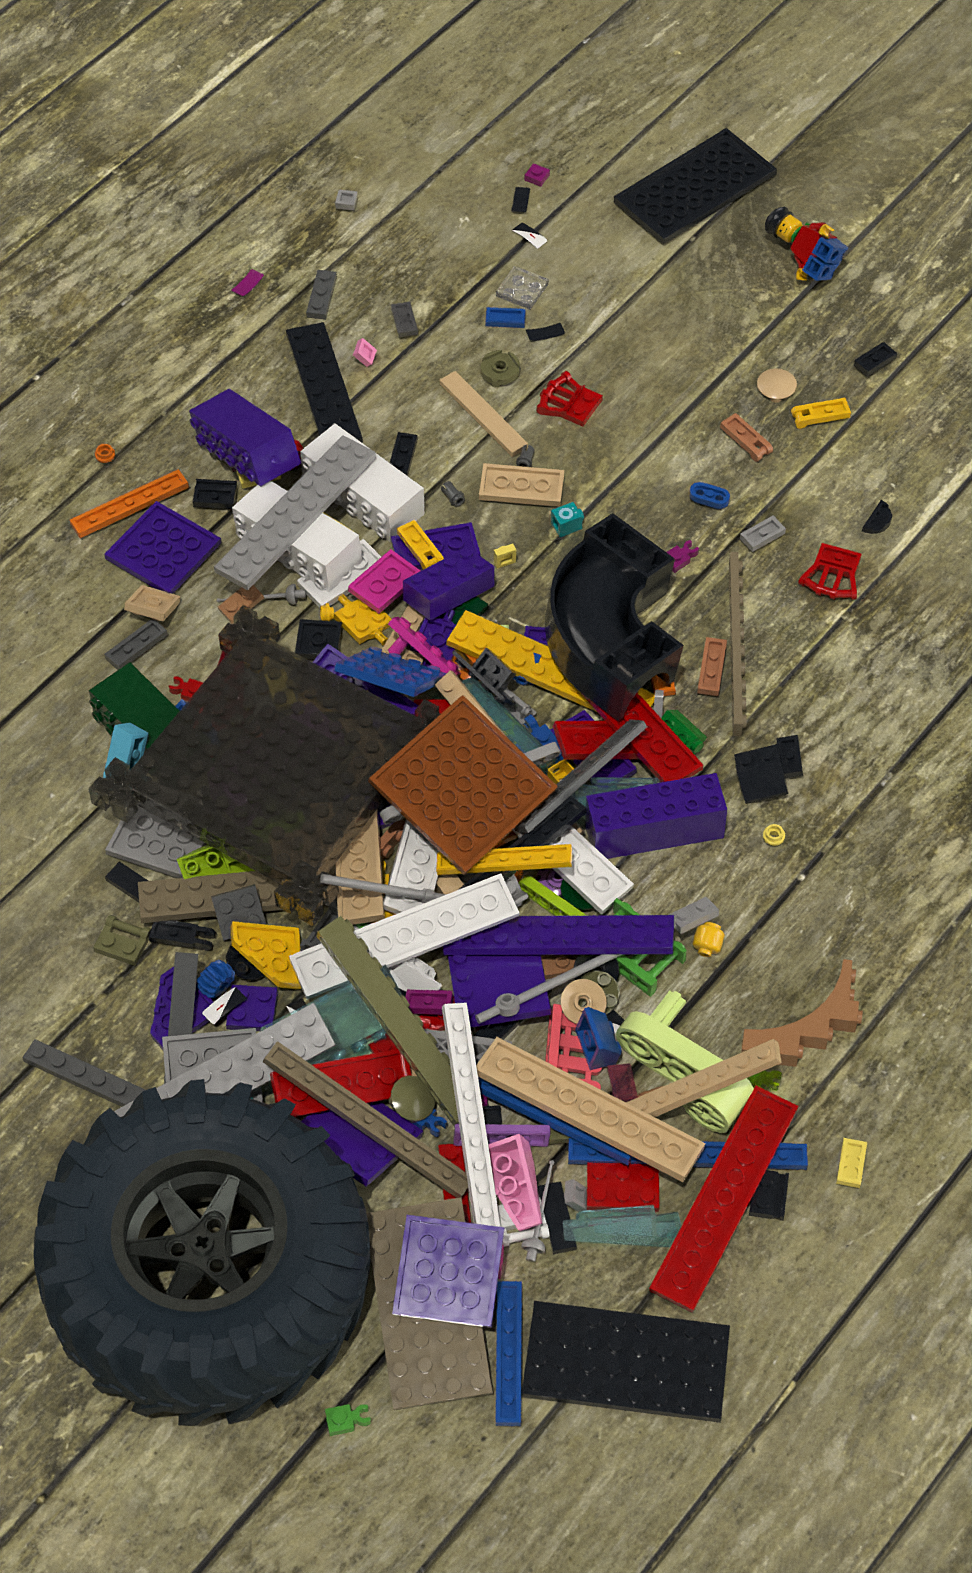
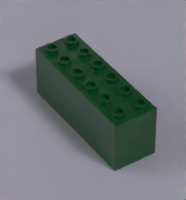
[89,662,215,792]

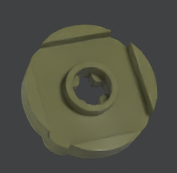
[480,350,520,387]

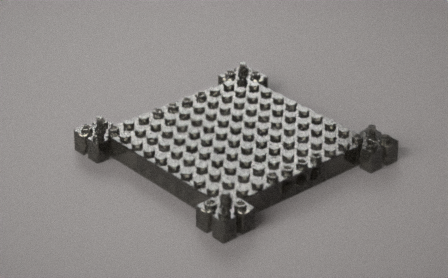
[88,605,440,927]

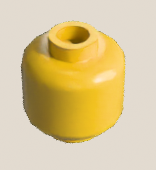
[692,922,725,957]

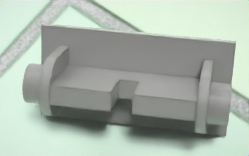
[491,687,537,726]

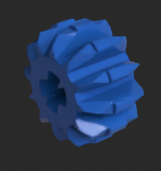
[196,959,235,999]

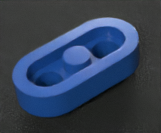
[689,482,730,509]

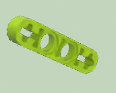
[518,875,587,916]

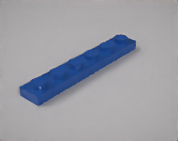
[496,1281,522,1426]

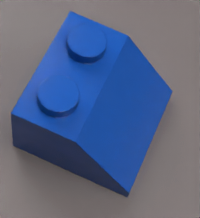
[575,1007,621,1070]

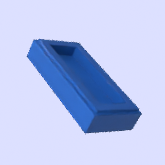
[485,307,526,328]

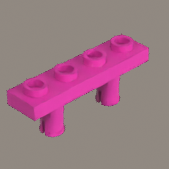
[388,617,461,676]

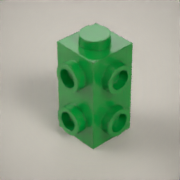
[661,709,707,754]

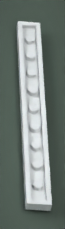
[442,1003,500,1227]

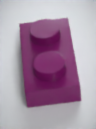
[405,989,453,1014]

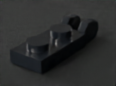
[149,920,216,951]

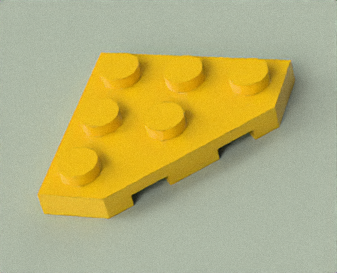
[231,921,301,989]

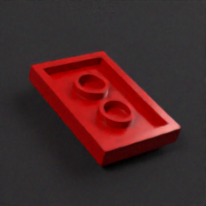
[587,1162,659,1212]

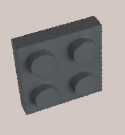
[211,884,266,941]

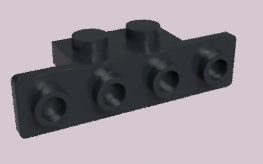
[452,648,516,706]

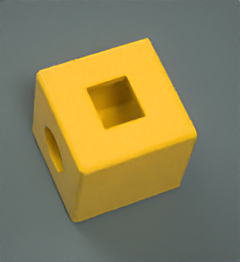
[547,759,574,784]

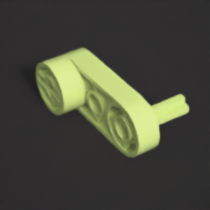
[616,991,754,1133]

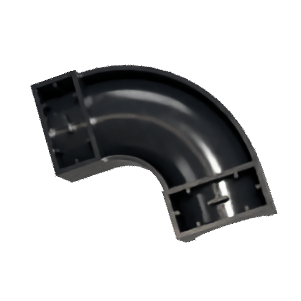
[545,513,684,721]

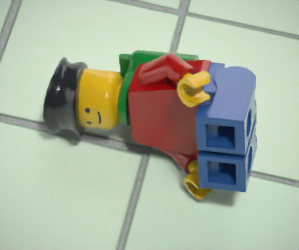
[765,207,848,281]

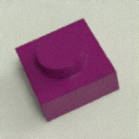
[524,163,550,187]

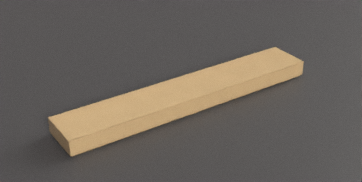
[439,371,528,457]

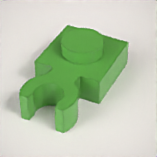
[325,1404,371,1436]

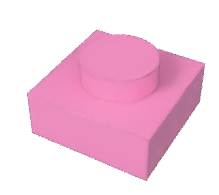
[353,338,377,367]

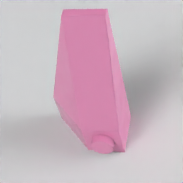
[488,1134,542,1231]

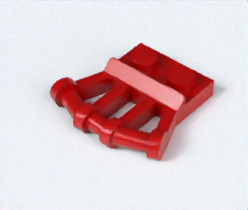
[536,371,603,427]
[798,543,862,600]

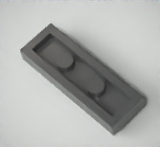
[306,270,337,320]
[104,619,168,670]

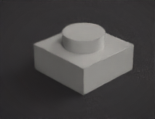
[335,189,358,210]
[564,1179,587,1212]

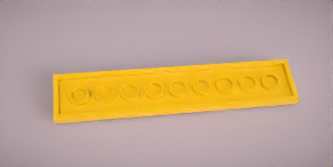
[446,610,655,712]

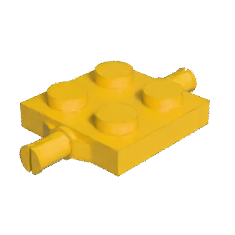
[334,594,392,646]

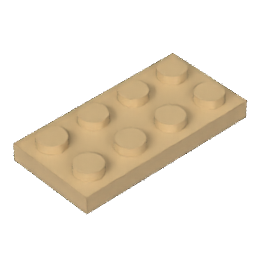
[479,463,564,507]

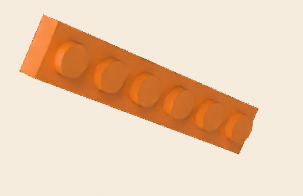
[70,469,189,538]

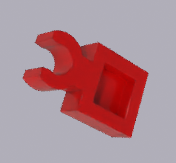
[169,676,210,704]

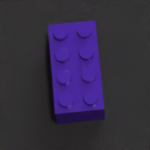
[403,547,495,620]

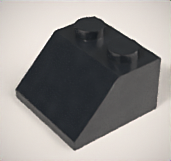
[734,744,789,804]

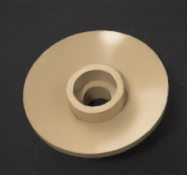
[560,979,607,1024]

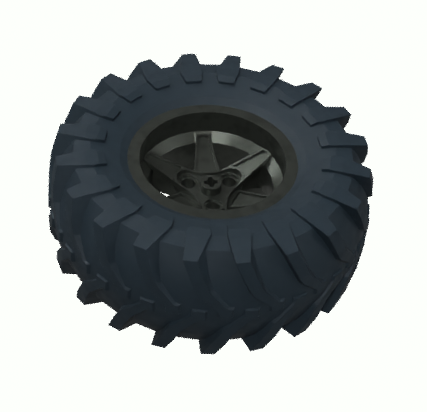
[33,1079,370,1426]

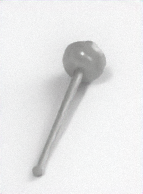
[216,584,306,605]
[521,1160,554,1262]

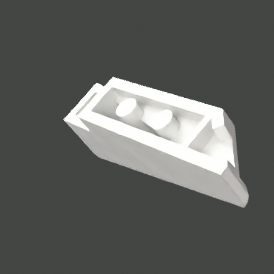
[353,926,442,990]

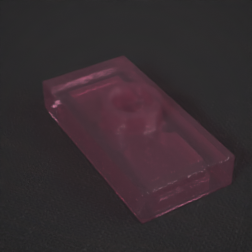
[607,1063,638,1102]

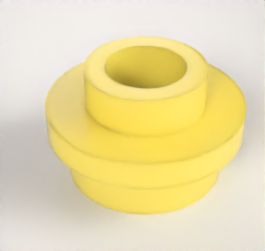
[763,824,785,846]

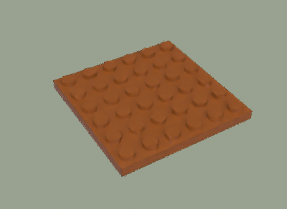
[368,695,558,875]

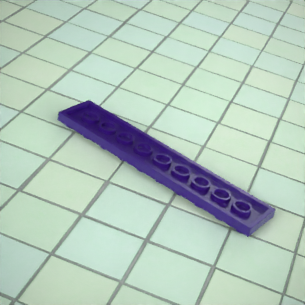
[443,915,675,955]

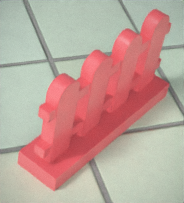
[545,1004,602,1090]

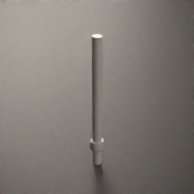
[320,874,447,902]

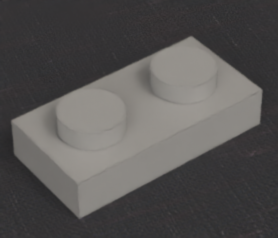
[740,515,786,552]

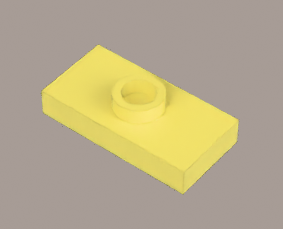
[836,1138,867,1188]

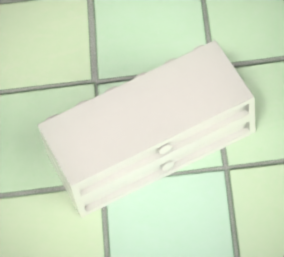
[300,424,425,543]
[232,481,362,592]

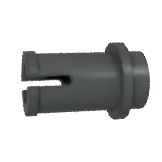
[516,445,535,467]
[441,481,465,506]

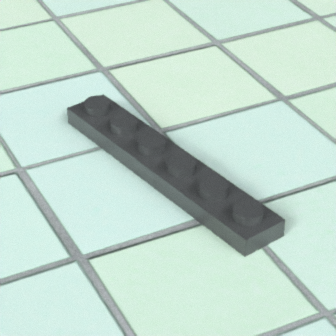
[22,1039,145,1107]

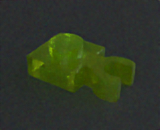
[747,1070,782,1090]

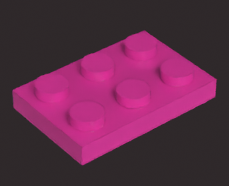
[348,549,420,614]

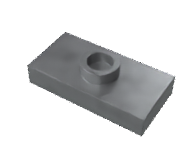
[391,301,418,338]

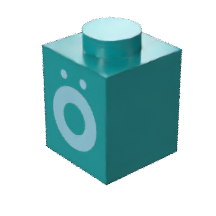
[551,502,584,537]

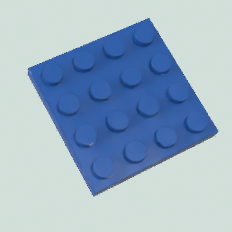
[334,647,447,697]

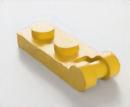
[791,398,851,429]
[397,520,444,570]

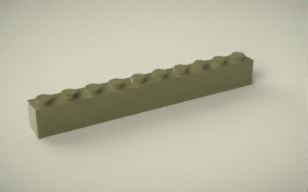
[317,916,459,1126]

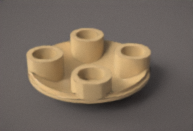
[757,368,797,403]

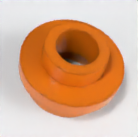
[95,444,115,463]

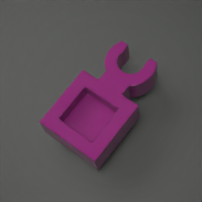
[667,540,699,573]

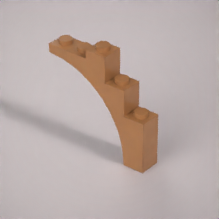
[741,959,863,1067]

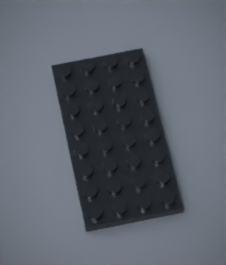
[613,128,777,244]
[522,1301,730,1423]

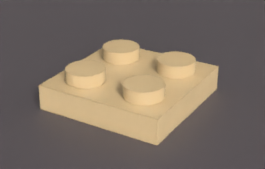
[124,585,180,621]

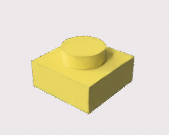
[494,544,516,569]

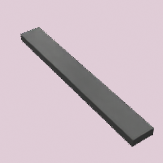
[514,719,647,833]

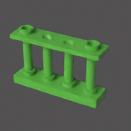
[613,898,687,997]

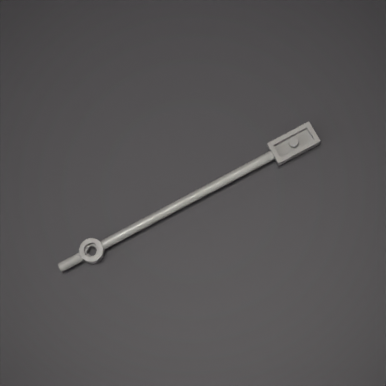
[475,897,719,1024]

